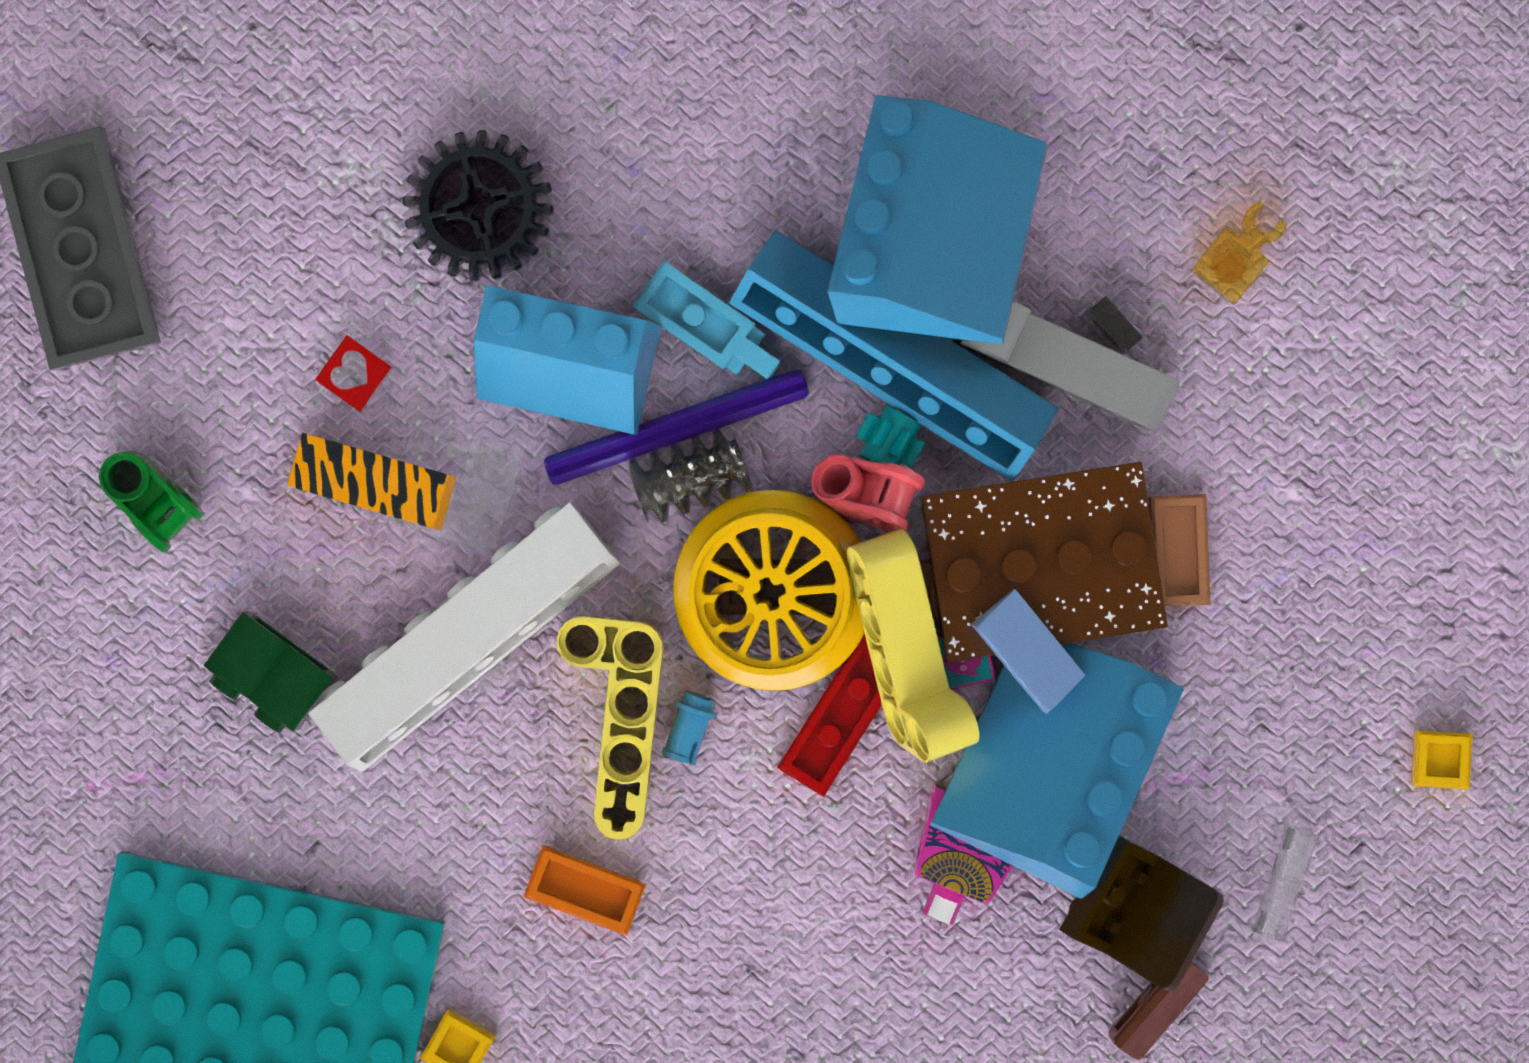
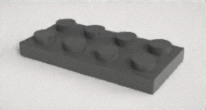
[0,126,161,371]

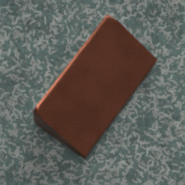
[1108,962,1209,1060]

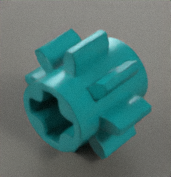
[854,406,926,468]

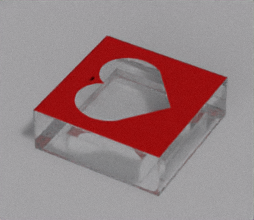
[315,335,394,413]

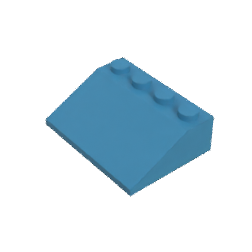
[827,95,1047,344]
[930,643,1184,899]

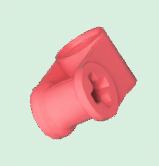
[811,455,925,532]

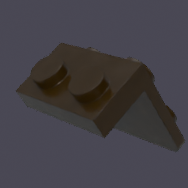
[1059,835,1224,991]

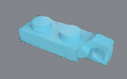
[632,261,782,380]

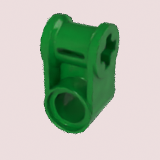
[99,451,205,553]

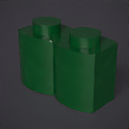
[203,611,338,733]

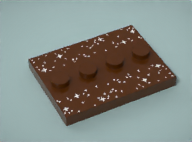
[920,461,1168,662]

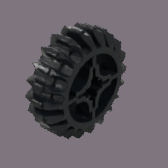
[403,130,554,282]

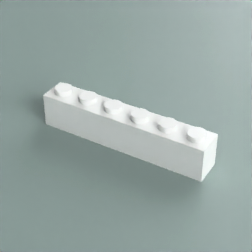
[308,502,621,772]

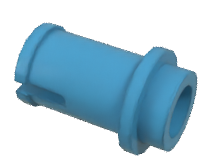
[662,690,718,765]

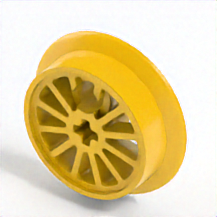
[673,490,864,691]

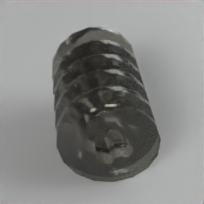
[629,428,753,523]

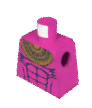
[913,783,1013,925]

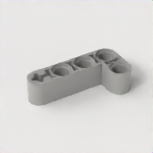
[959,301,1180,433]

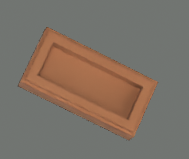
[1149,494,1211,607]

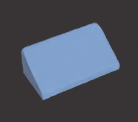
[971,589,1085,714]

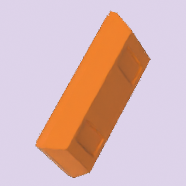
[523,845,647,936]

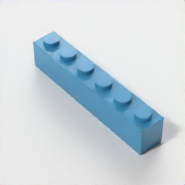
[729,230,1059,482]

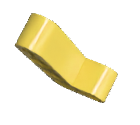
[847,529,980,763]
[557,615,664,840]

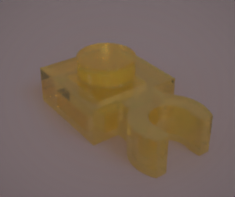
[1190,202,1287,305]

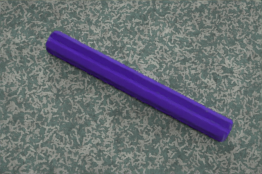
[544,369,809,485]

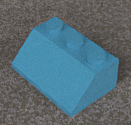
[474,285,662,435]

